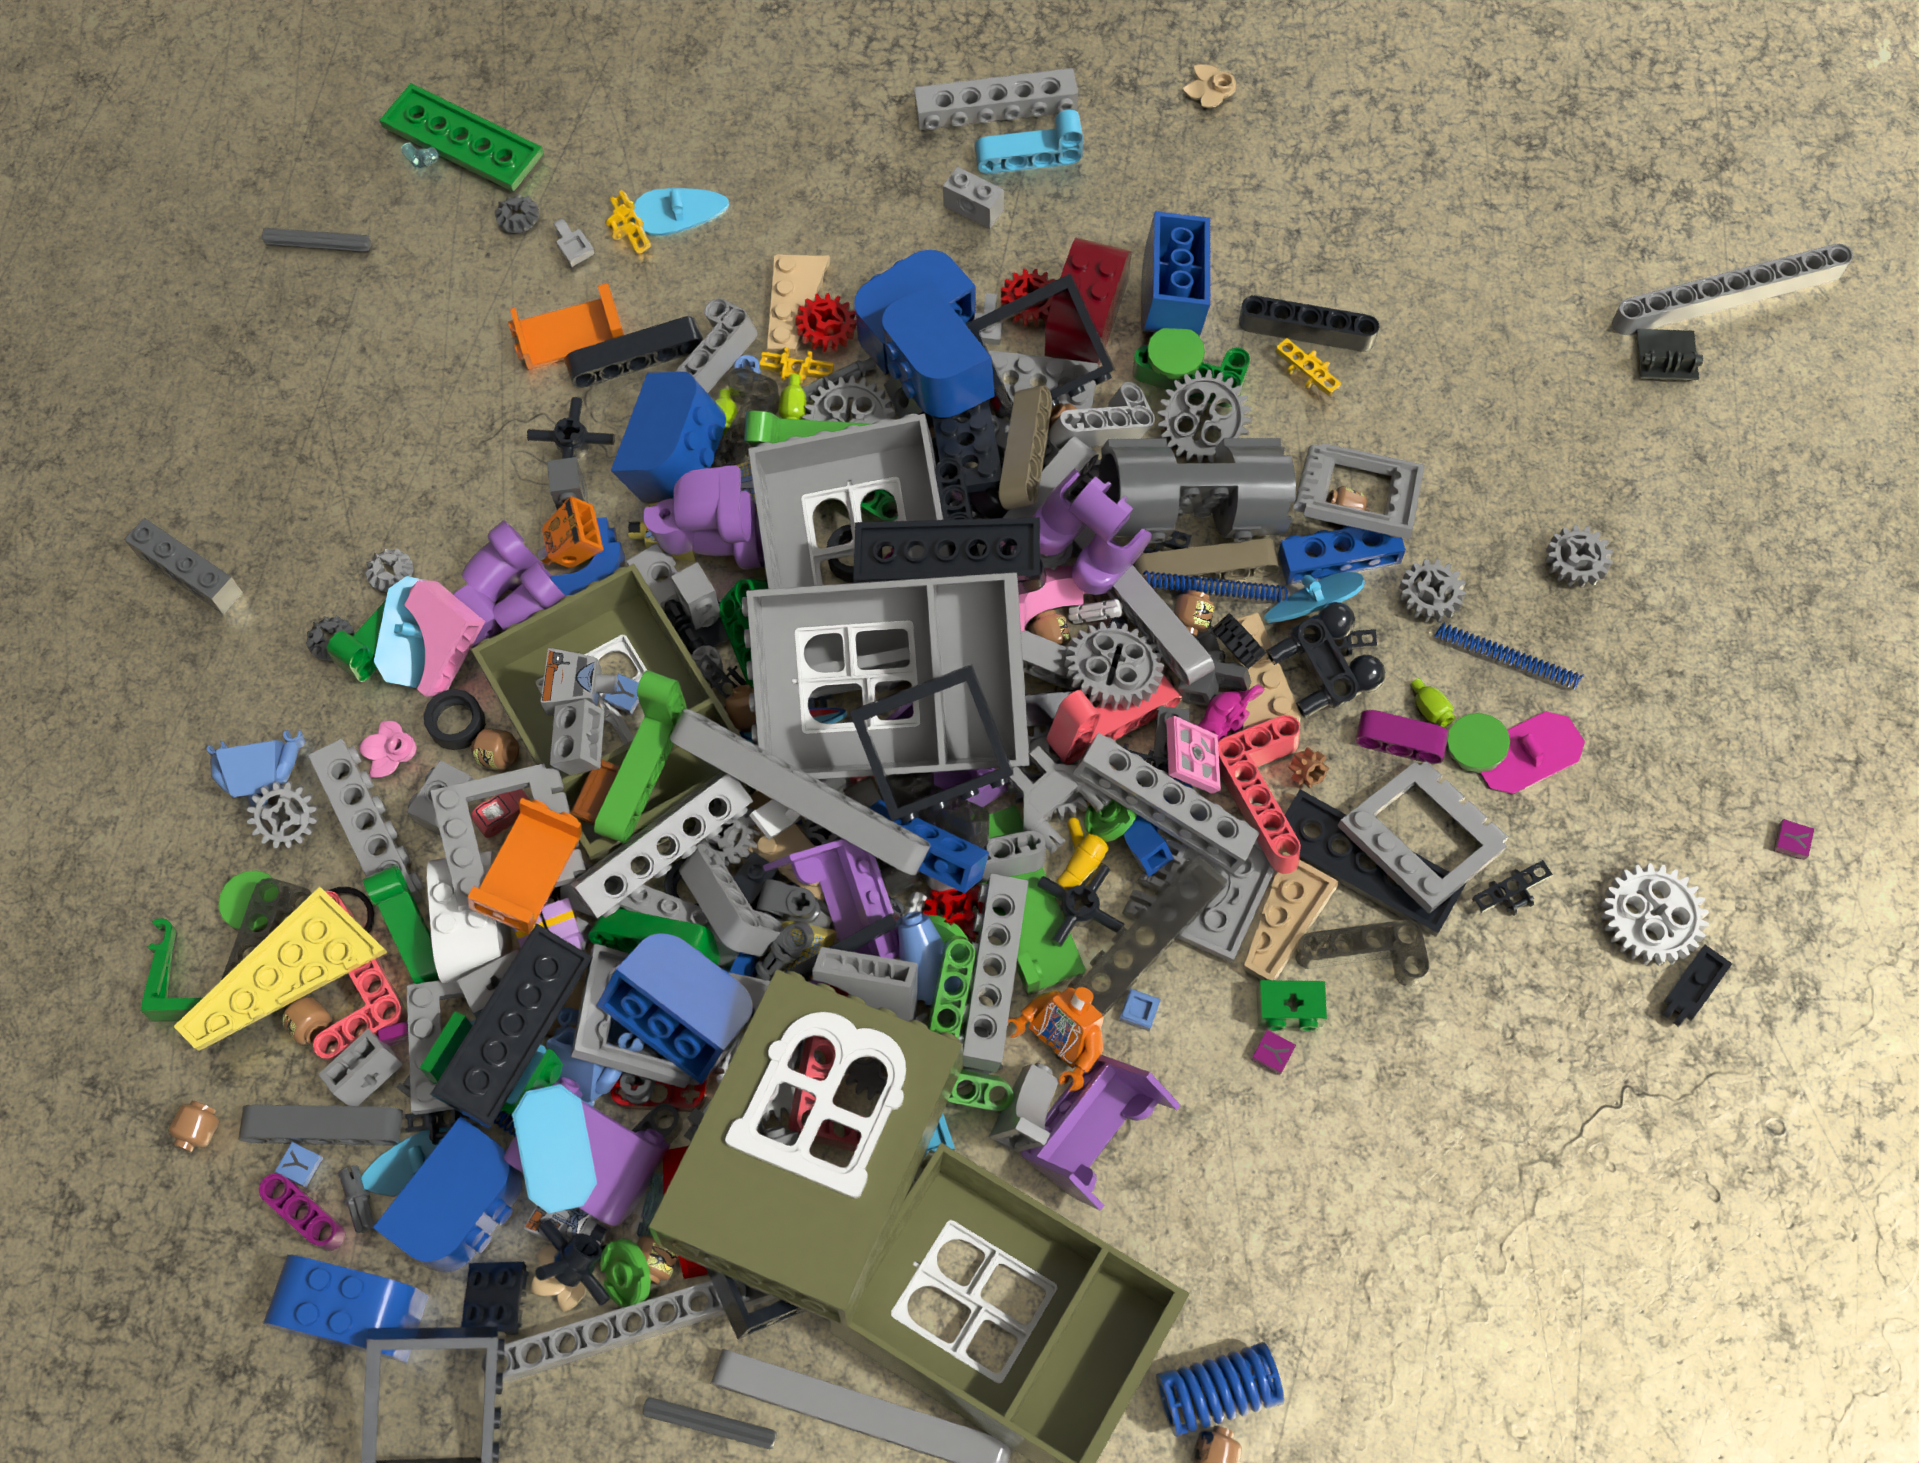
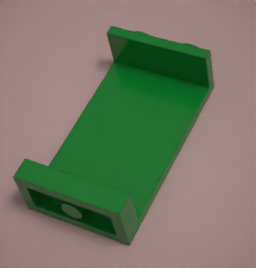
[420,1011,563,1116]

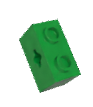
[1256,980,1327,1032]

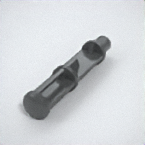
[801,357,877,403]

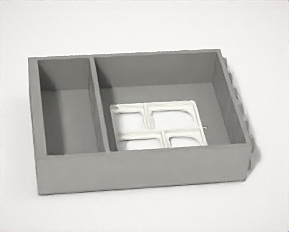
[748,414,951,698]
[742,572,1029,779]

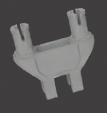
[1008,746,1112,854]

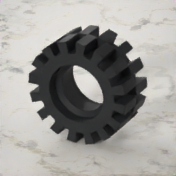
[1211,613,1266,669]

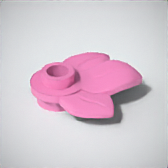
[358,720,416,778]

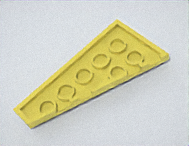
[173,887,387,1051]

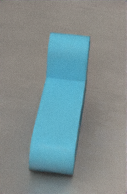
[974,110,1083,174]

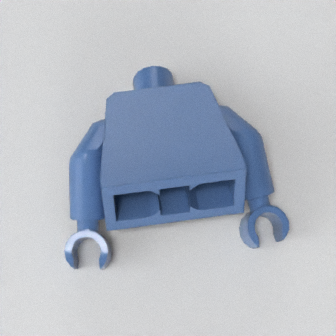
[206,730,305,814]
[547,1008,645,1107]

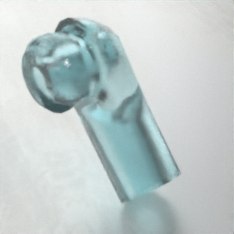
[401,143,439,168]

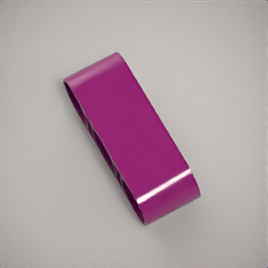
[1355,710,1449,764]
[259,1173,345,1251]

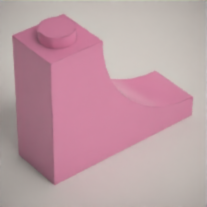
[1019,565,1088,631]
[404,580,486,696]

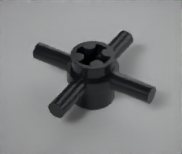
[527,397,615,459]
[1037,863,1125,947]
[535,1219,610,1306]

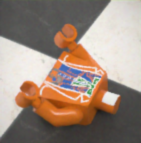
[1007,987,1104,1091]

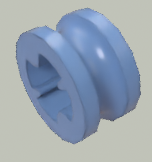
[734,355,761,384]

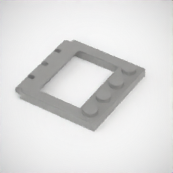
[1294,443,1425,539]
[1338,761,1509,913]
[430,763,586,912]
[570,944,700,1088]
[407,981,542,1115]

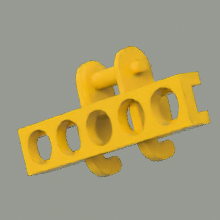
[605,190,651,254]
[1275,338,1341,397]
[759,347,834,384]

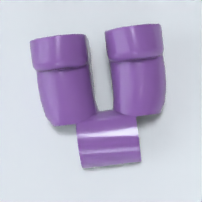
[643,465,765,569]
[1033,468,1152,595]
[453,520,566,648]

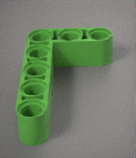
[744,411,870,447]
[594,670,687,844]
[927,936,1013,1111]

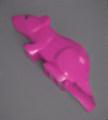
[1194,684,1265,742]

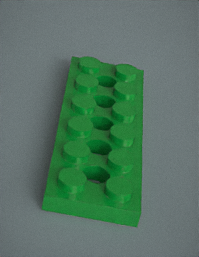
[379,83,544,192]

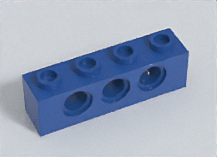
[1278,526,1406,585]
[869,800,989,893]

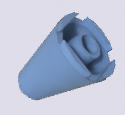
[898,911,961,1005]

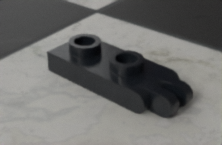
[1662,944,1733,1027]

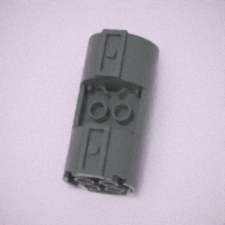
[1098,438,1296,543]

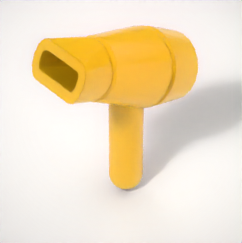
[1056,818,1109,890]

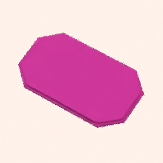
[1480,711,1585,794]

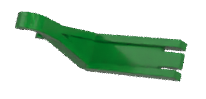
[140,918,203,1022]

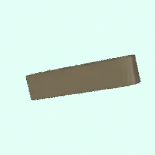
[999,385,1052,510]
[1133,538,1280,591]

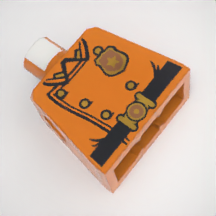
[538,496,604,568]

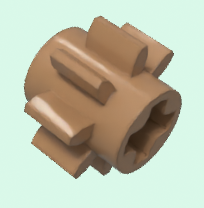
[1288,747,1329,788]

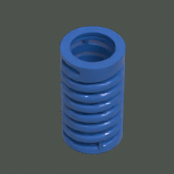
[1156,1342,1284,1437]

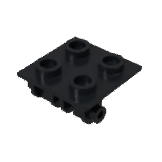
[664,599,729,656]
[461,1261,529,1335]

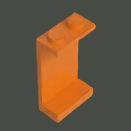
[508,283,624,370]
[467,798,582,934]

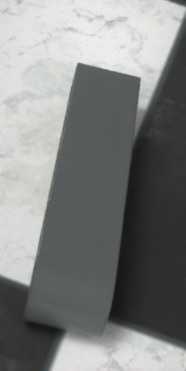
[238,1105,403,1146]

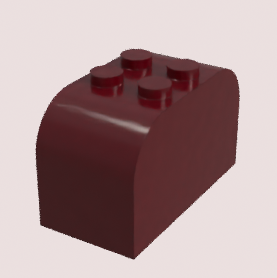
[1044,237,1131,368]

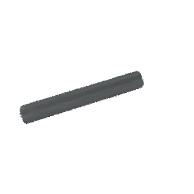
[262,228,371,252]
[643,1397,777,1450]

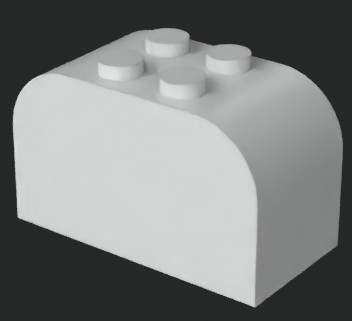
[427,850,513,983]

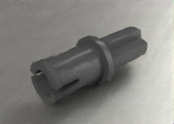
[338,1165,375,1233]

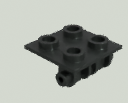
[1637,329,1703,380]

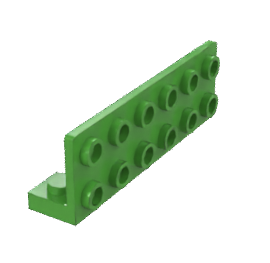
[958,806,1086,996]

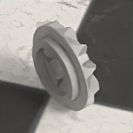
[365,547,413,592]

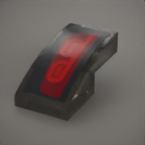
[988,385,1013,419]

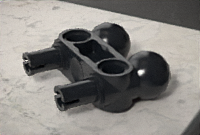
[1266,602,1386,718]

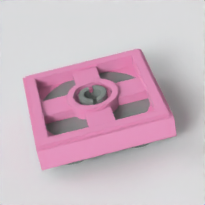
[1166,716,1221,794]

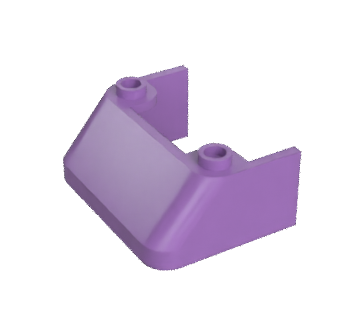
[763,839,899,985]
[1021,1055,1181,1211]

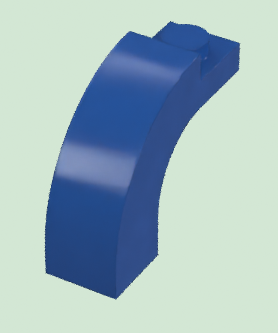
[551,517,625,596]
[1124,777,1193,877]

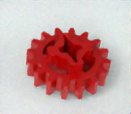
[1001,268,1056,326]
[795,293,857,353]
[923,886,983,944]

